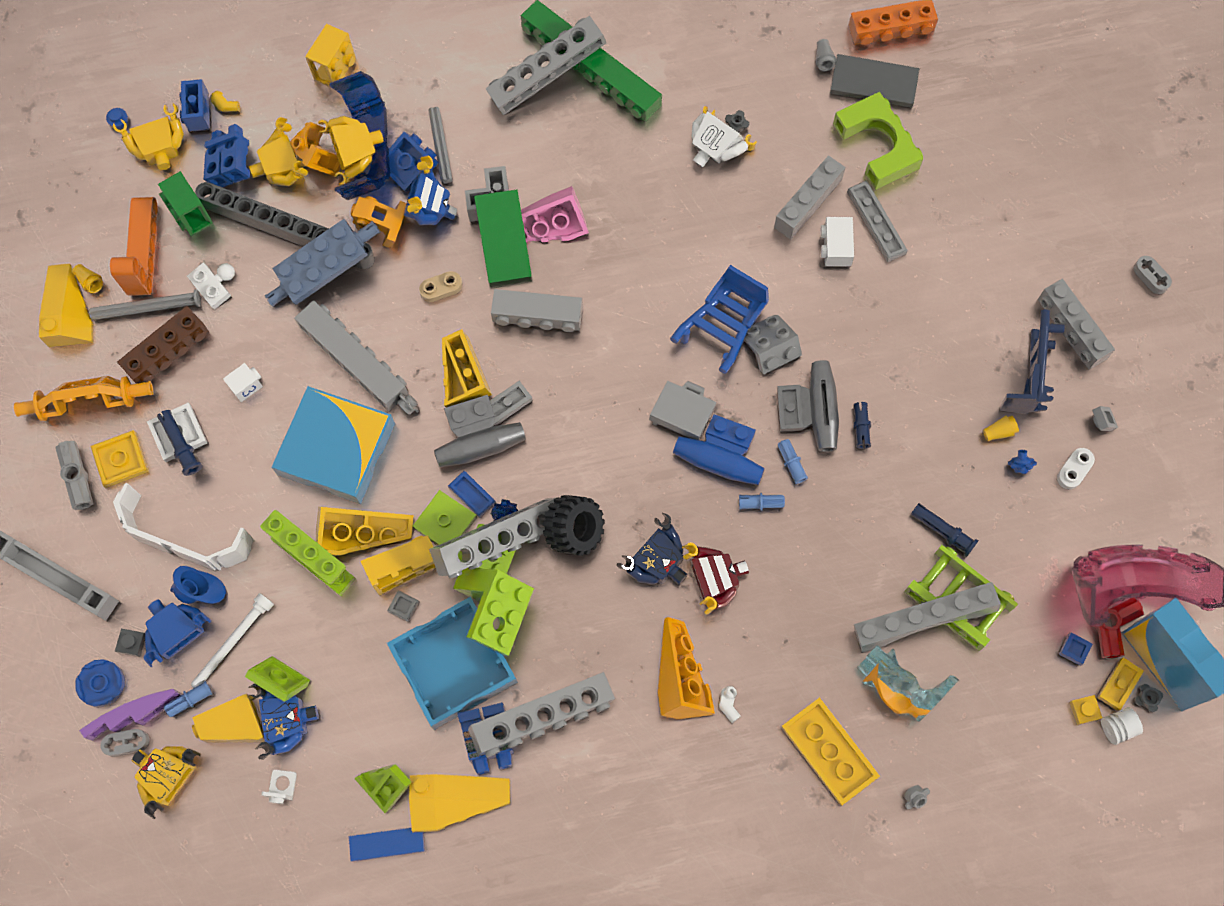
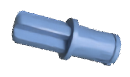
[778,439,808,484]
[739,493,785,511]
[164,681,213,717]

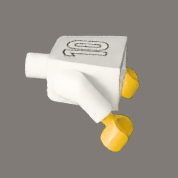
[691,106,757,167]

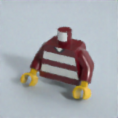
[682,542,749,615]

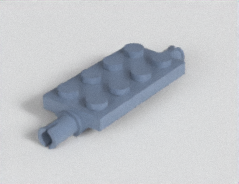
[265,219,380,307]

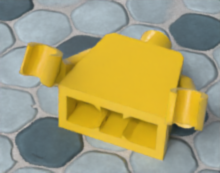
[113,103,184,170]
[318,116,384,185]
[249,117,308,187]

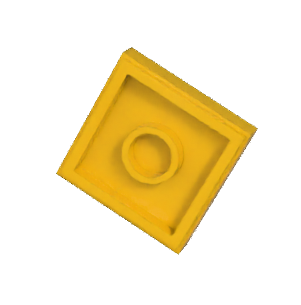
[91,430,149,488]

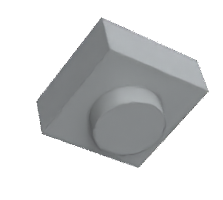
[1092,406,1118,431]

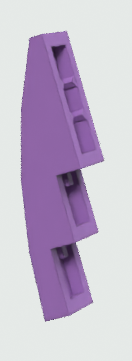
[79,689,182,741]

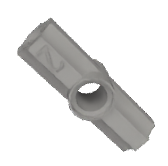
[55,441,94,510]

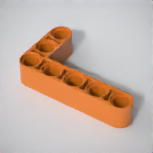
[110,197,158,296]

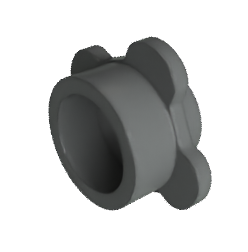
[725,110,750,133]
[1135,684,1163,712]

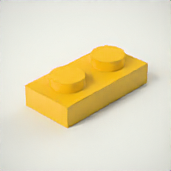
[1097,657,1144,711]

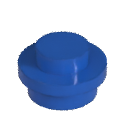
[106,108,128,129]

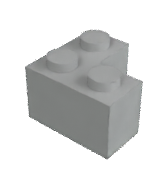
[465,166,509,222]

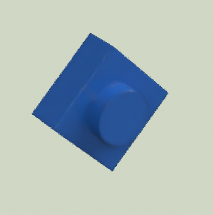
[1059,632,1093,666]

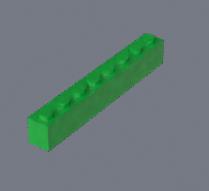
[520,0,662,122]

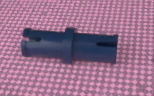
[853,402,872,449]

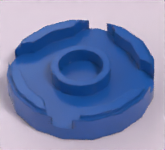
[75,659,125,708]

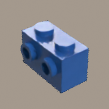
[179,79,210,131]

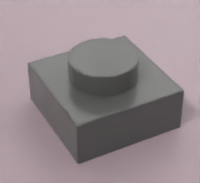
[115,628,145,657]

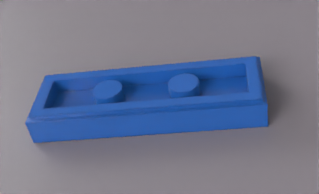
[349,828,425,862]

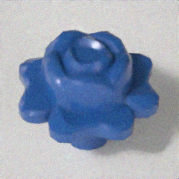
[1008,449,1037,474]

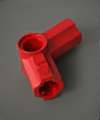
[1094,597,1144,659]

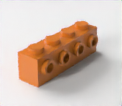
[848,0,938,46]

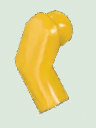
[210,91,240,112]

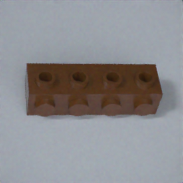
[117,306,209,384]

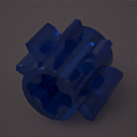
[490,499,518,521]

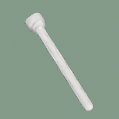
[191,593,274,688]

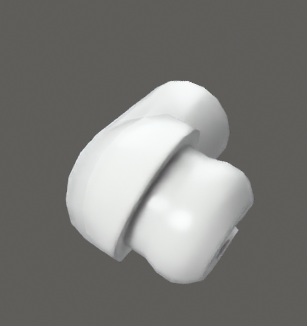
[718,686,741,723]

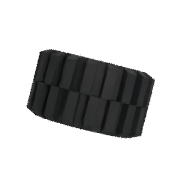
[542,495,605,556]

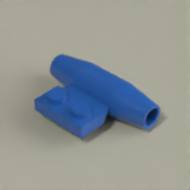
[673,414,765,485]

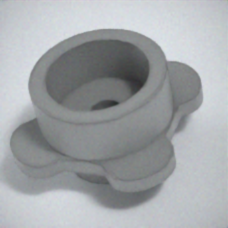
[397,393,419,415]
[905,785,930,809]

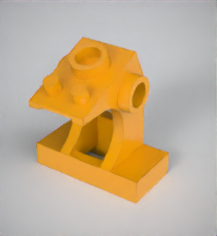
[290,122,341,176]
[351,196,407,248]

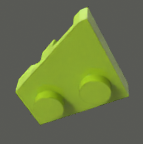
[355,764,412,813]

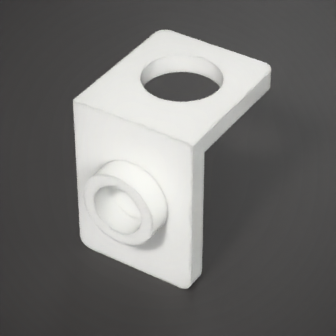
[261,770,297,804]

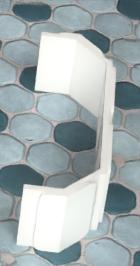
[113,483,254,571]

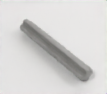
[428,107,452,184]

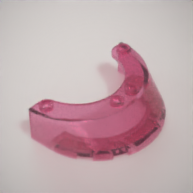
[1072,545,1224,626]

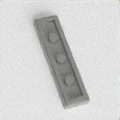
[847,180,908,262]

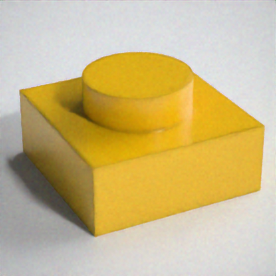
[1069,695,1103,725]

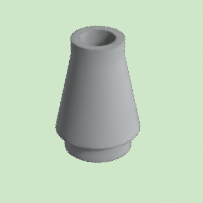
[816,39,836,71]

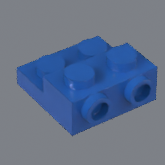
[377,131,439,192]

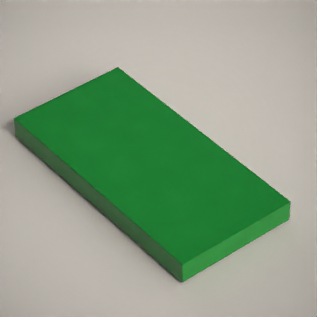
[474,189,532,283]

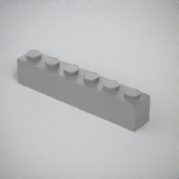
[294,300,408,412]

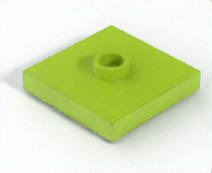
[412,490,477,545]
[245,656,310,702]

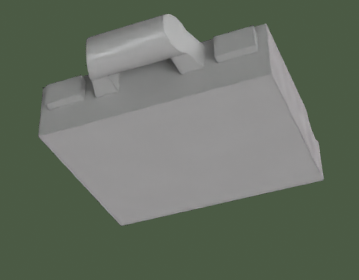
[649,381,717,440]

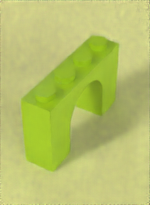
[833,92,923,190]

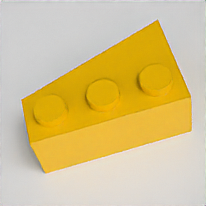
[442,329,492,408]
[360,535,436,596]

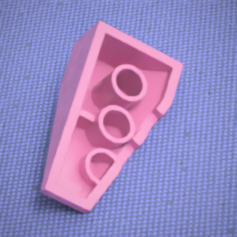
[521,186,589,243]

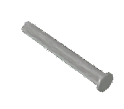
[89,289,201,320]

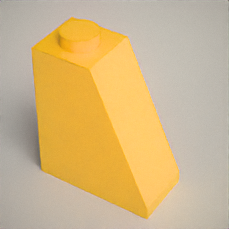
[192,693,265,742]

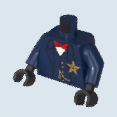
[617,512,688,585]

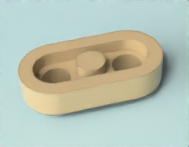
[419,271,462,302]

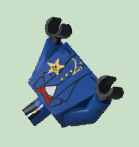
[248,684,319,760]

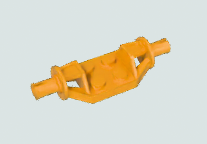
[14,376,153,421]

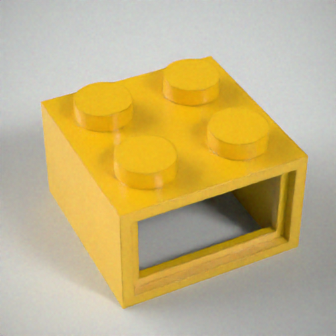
[305,24,356,89]

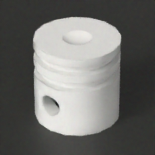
[1101,707,1143,745]

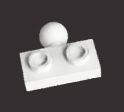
[187,262,235,310]

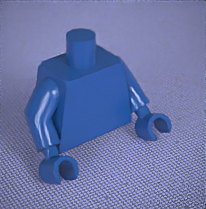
[143,599,211,668]

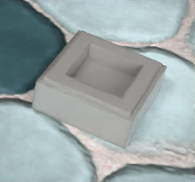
[387,590,420,623]

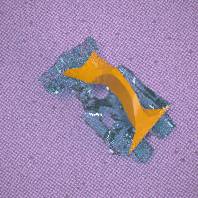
[857,645,959,722]

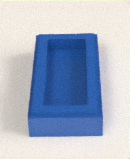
[448,471,496,518]

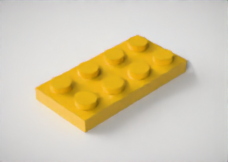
[781,697,880,806]

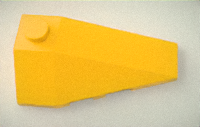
[39,264,93,347]
[409,774,510,832]

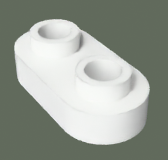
[1057,448,1095,490]

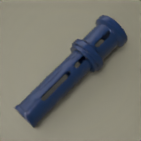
[157,410,203,476]
[910,503,979,557]

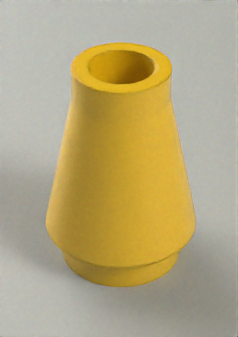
[72,264,103,293]
[983,415,1019,441]

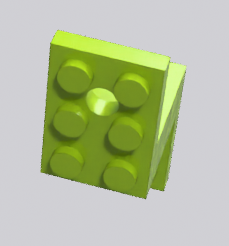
[453,524,534,656]

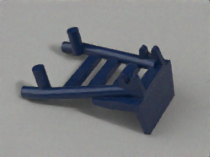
[1000,309,1065,414]

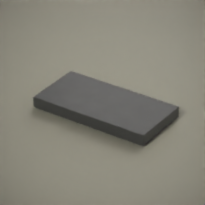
[830,54,920,108]

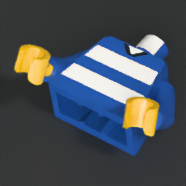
[404,156,457,225]

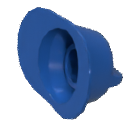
[170,566,226,604]

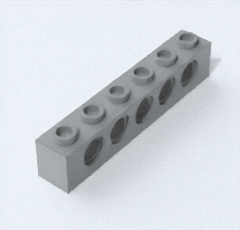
[485,15,607,115]
[429,497,557,579]
[468,672,615,758]

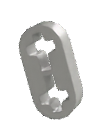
[1134,256,1172,294]
[100,729,150,757]

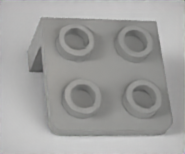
[744,315,802,374]

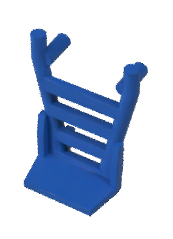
[670,265,769,374]

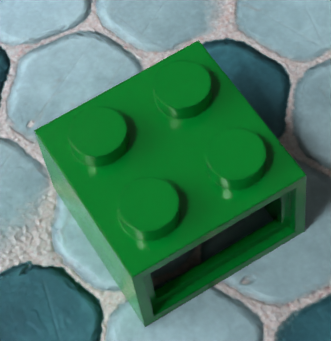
[158,171,213,236]

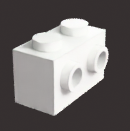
[820,217,854,266]

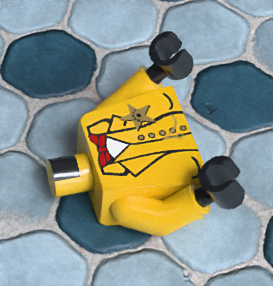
[132,746,201,819]

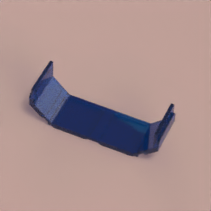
[329,71,390,201]

